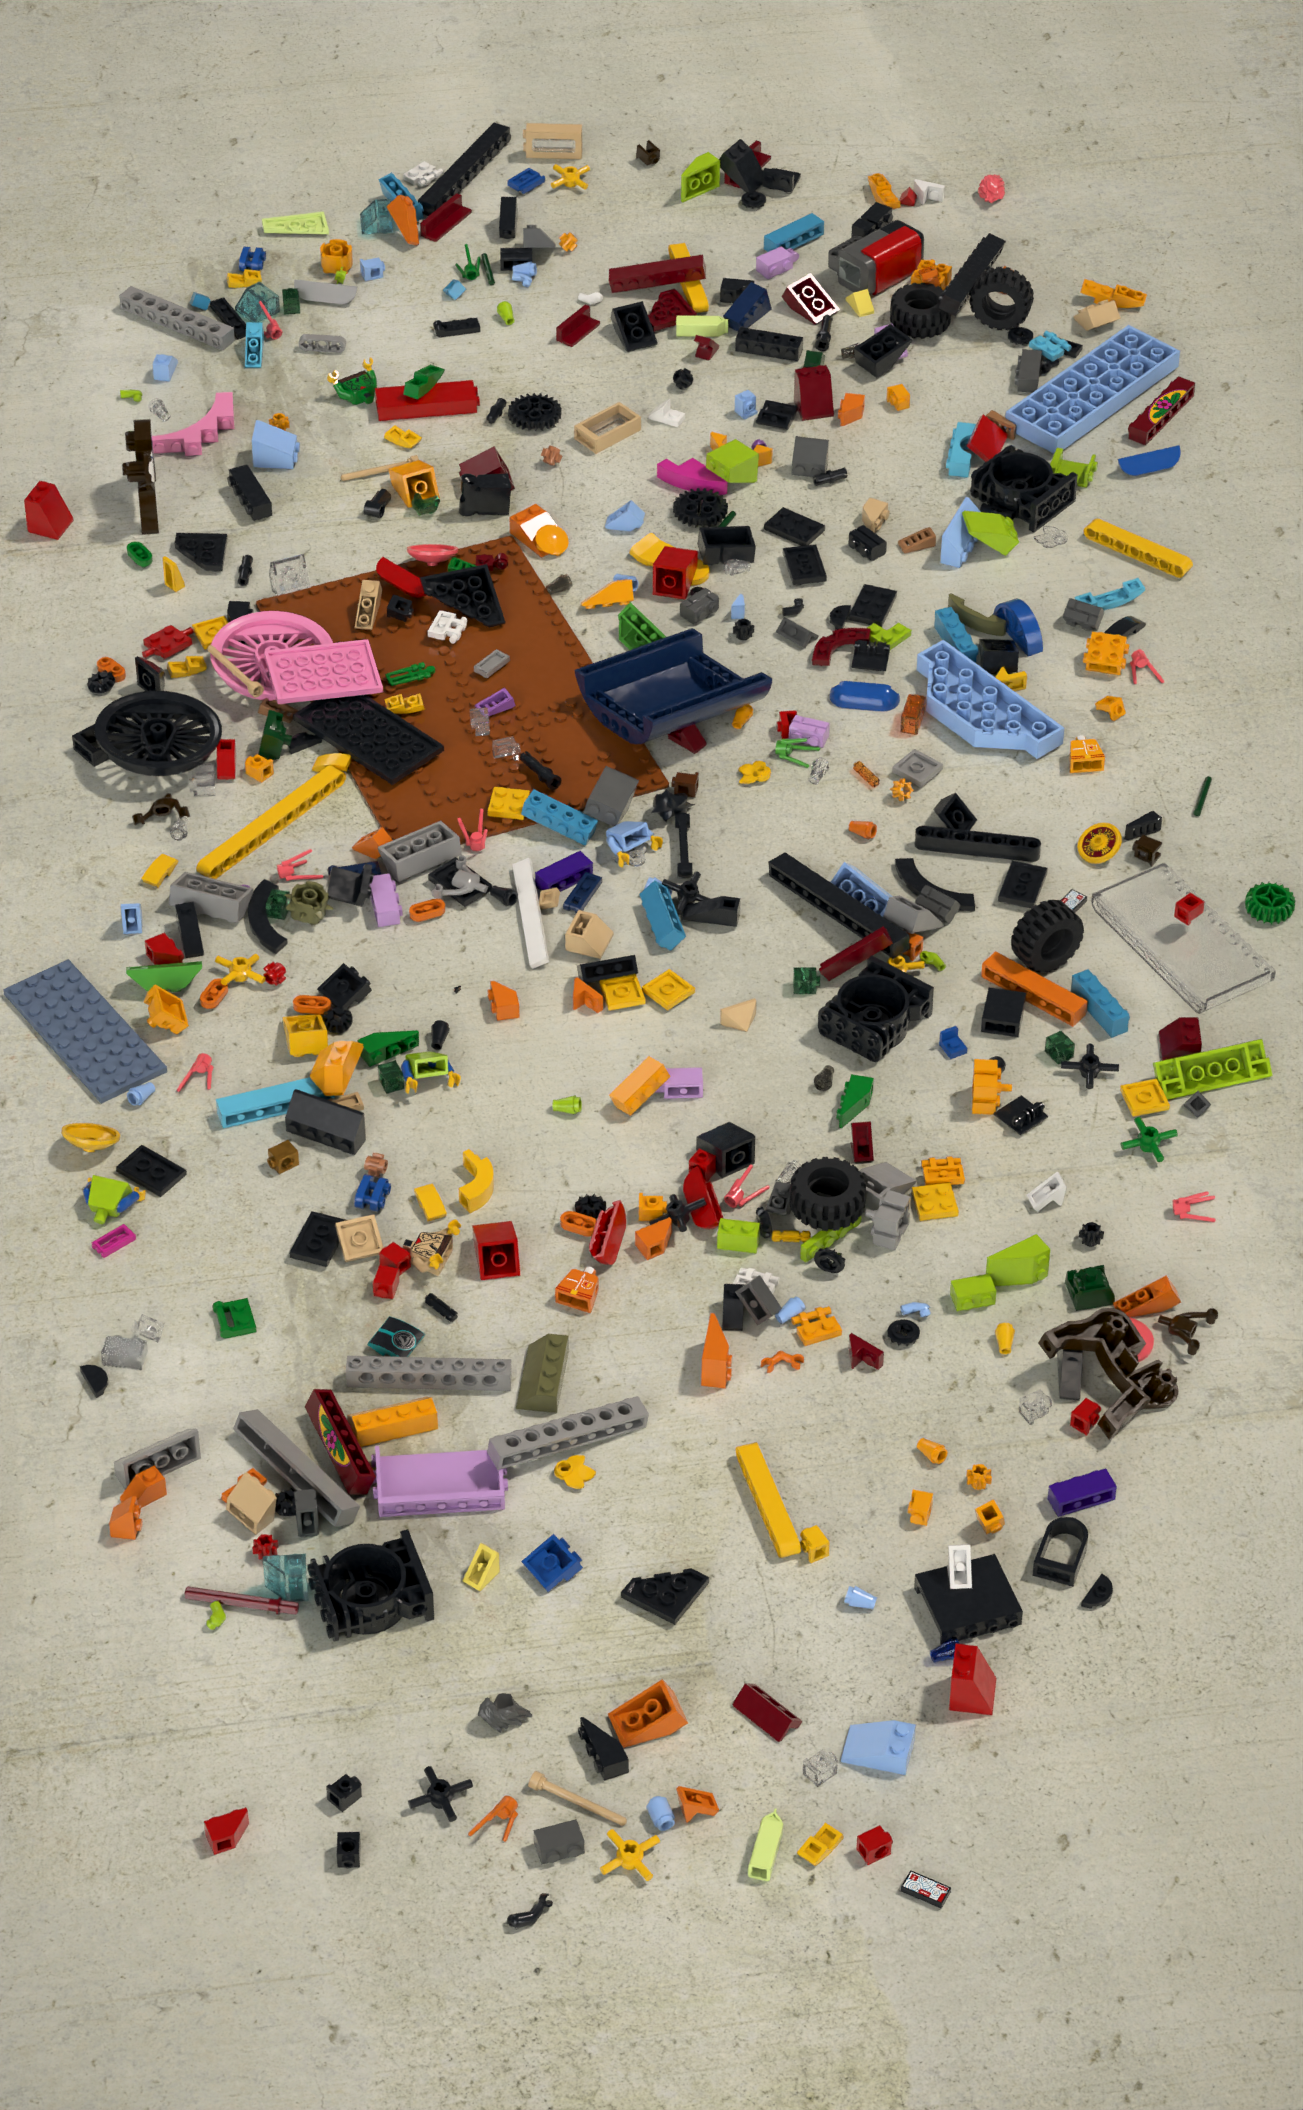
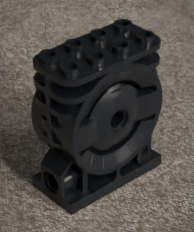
[970,445,1078,533]
[818,955,934,1062]
[307,1529,434,1642]

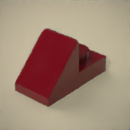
[694,335,720,360]
[668,724,707,754]
[850,1121,874,1162]
[848,1333,884,1370]

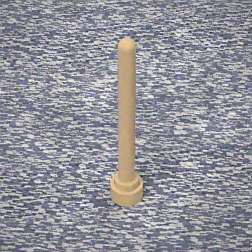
[340,455,419,481]
[207,645,264,698]
[528,1771,627,1826]

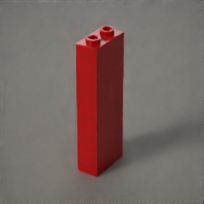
[375,380,480,421]

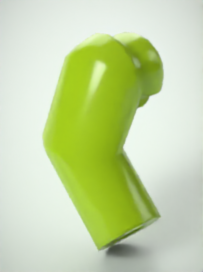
[120,389,142,402]
[919,951,946,971]
[206,1601,226,1630]

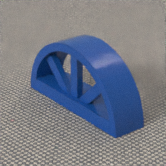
[993,598,1043,657]

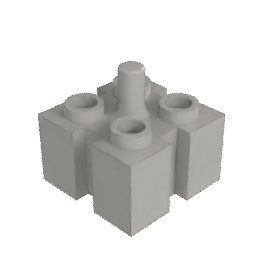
[865,1190,911,1250]

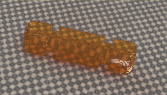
[853,761,880,787]

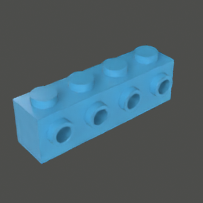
[378,172,424,222]
[764,213,824,252]
[934,607,979,663]
[521,789,598,846]
[639,880,686,951]
[1071,969,1130,1038]

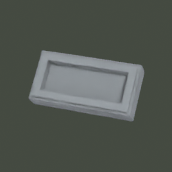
[474,649,510,678]

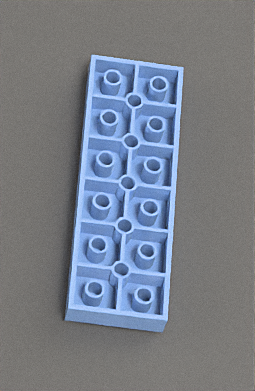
[1005,325,1180,454]

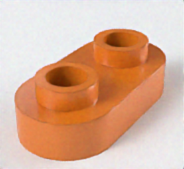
[97,657,126,682]
[409,899,445,922]
[200,978,228,1009]
[293,995,331,1015]
[560,1211,597,1237]

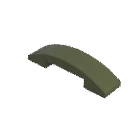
[948,593,1006,636]

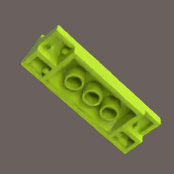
[1153,1039,1273,1100]

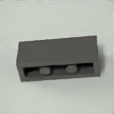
[1015,349,1042,393]

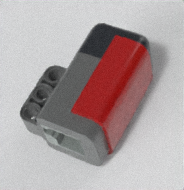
[828,220,924,295]

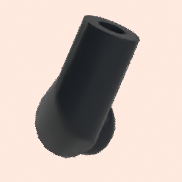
[1040,359,1059,373]
[782,598,804,616]

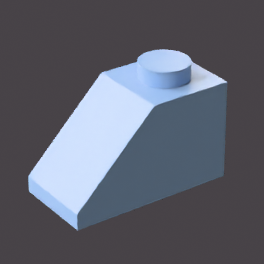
[153,354,178,382]
[605,500,645,532]
[121,903,142,934]

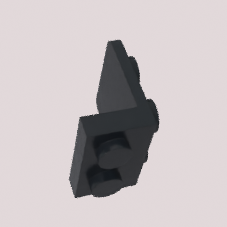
[762,168,801,192]
[327,863,374,907]

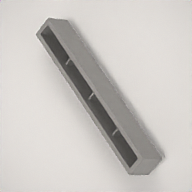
[233,1409,360,1527]

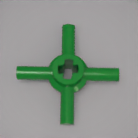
[1121,1117,1178,1162]

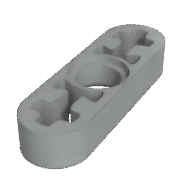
[299,334,346,353]

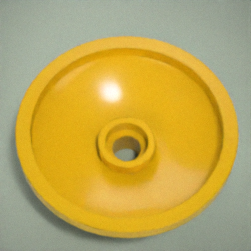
[61,1123,120,1152]

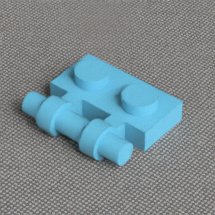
[1029,331,1072,362]

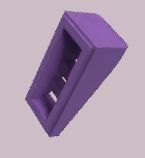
[475,688,516,718]

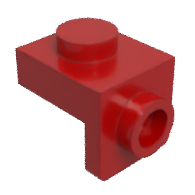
[776,710,797,739]

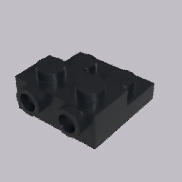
[317,963,372,1008]

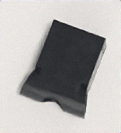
[459,473,511,516]

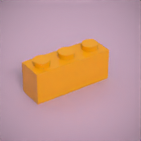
[609,1056,670,1116]

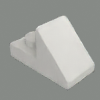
[914,179,945,205]
[648,399,685,427]
[1027,1172,1067,1212]
[947,1544,972,1589]

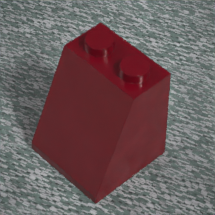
[794,365,834,421]
[459,446,515,490]

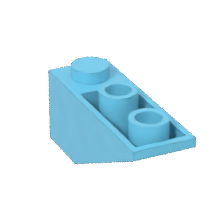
[245,322,264,368]

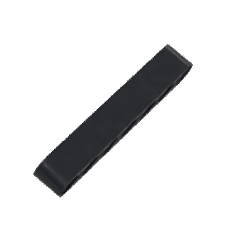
[915,826,1041,862]

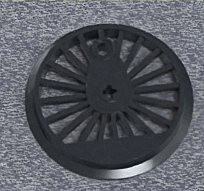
[94,691,222,776]

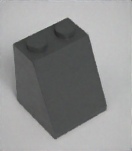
[583,766,639,826]

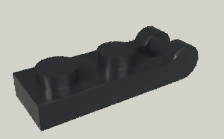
[433,318,481,337]

